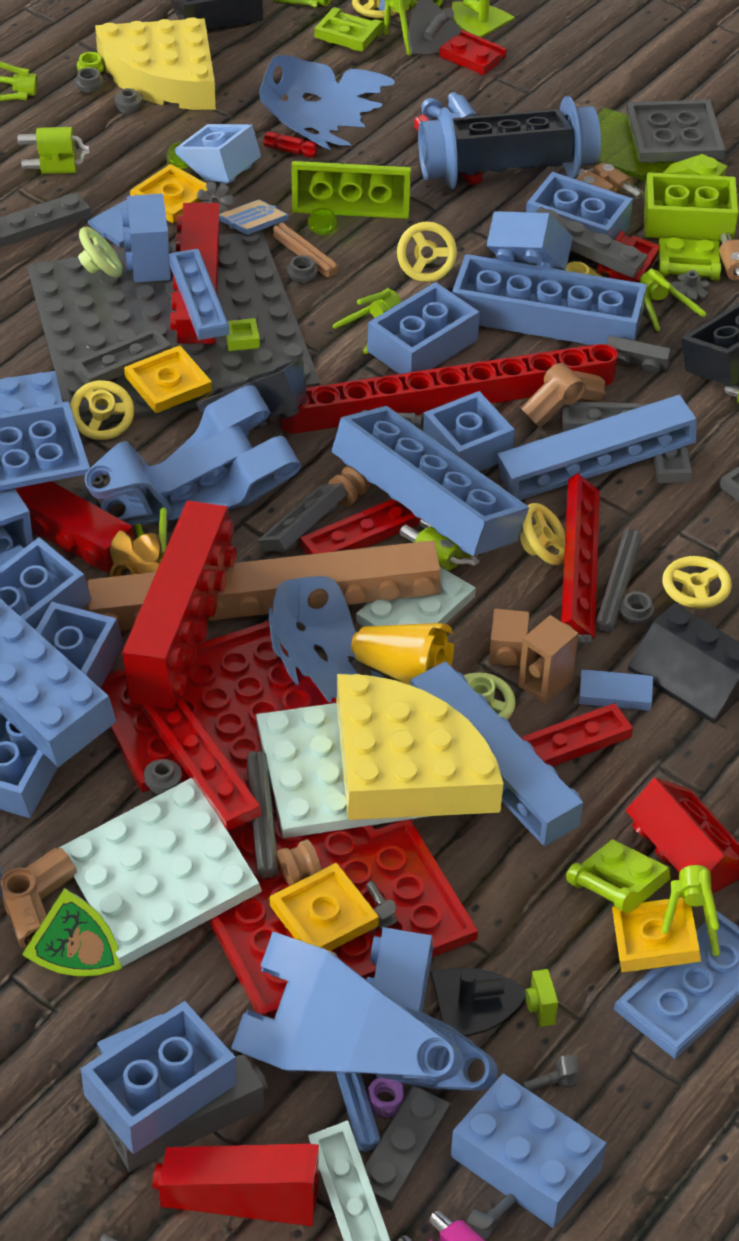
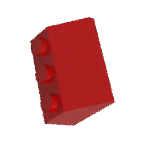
[625,777,739,894]

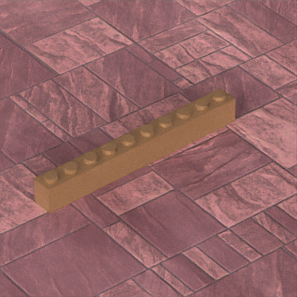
[88,540,441,631]

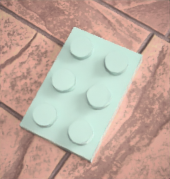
[356,566,476,627]

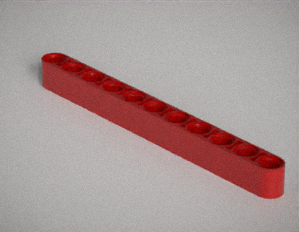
[280,344,618,433]

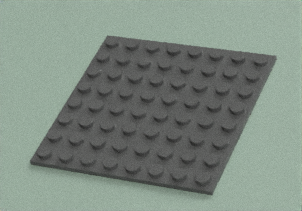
[27,230,320,426]

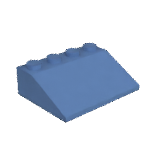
[0,401,90,491]

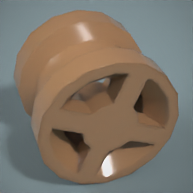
[328,466,371,506]
[277,840,321,886]

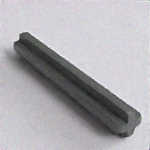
[596,528,642,633]
[247,751,278,879]

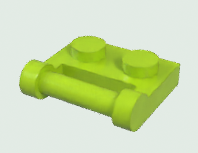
[314,7,384,52]
[658,238,721,281]
[566,839,671,913]

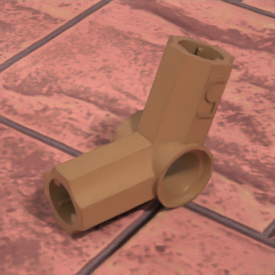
[521,363,606,428]
[1,848,77,947]

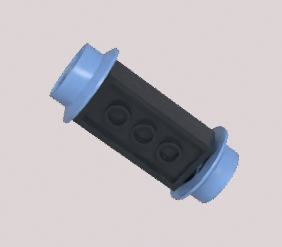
[418,96,601,190]

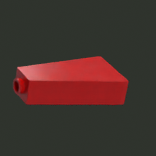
[152,1144,319,1227]

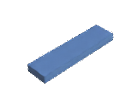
[168,249,230,340]

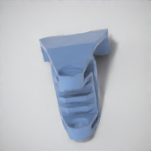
[85,385,301,526]
[231,932,498,1091]

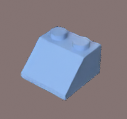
[175,124,261,184]

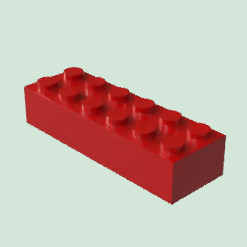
[122,500,237,709]

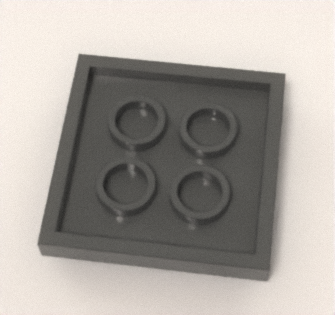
[626,100,725,163]

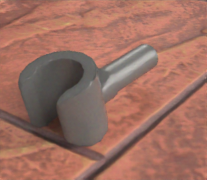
[366,881,397,930]
[523,1055,579,1091]
[467,1194,516,1241]

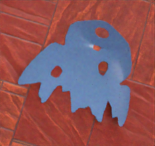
[259,55,395,150]
[269,576,384,702]

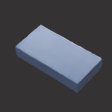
[579,669,653,711]

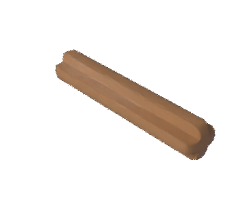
[273,223,339,279]

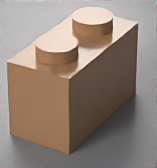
[518,615,579,704]

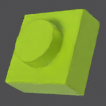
[226,318,260,351]
[525,969,558,1027]

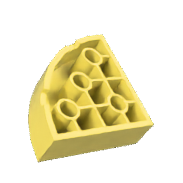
[95,18,216,110]
[336,674,504,820]

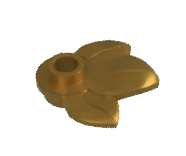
[110,531,162,577]

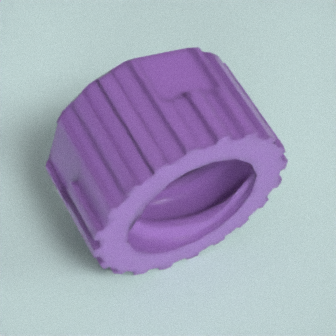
[368,1077,405,1119]

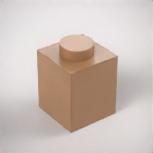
[489,609,529,666]

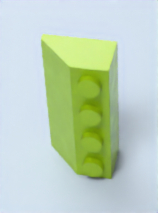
[292,161,411,219]

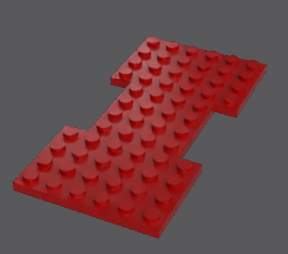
[101,621,478,1019]

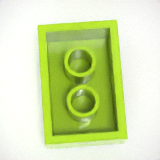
[643,173,738,242]

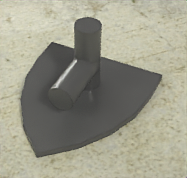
[408,0,462,56]

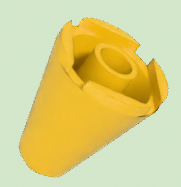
[351,623,454,685]

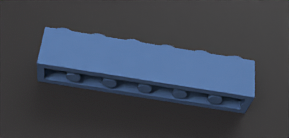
[497,394,696,500]
[410,661,583,847]

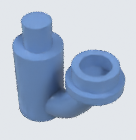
[421,92,478,119]

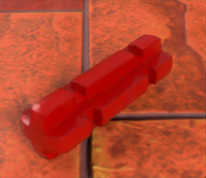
[263,132,319,158]

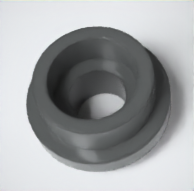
[75,67,103,93]
[114,88,143,114]
[287,255,318,283]
[619,591,654,624]
[144,759,182,795]

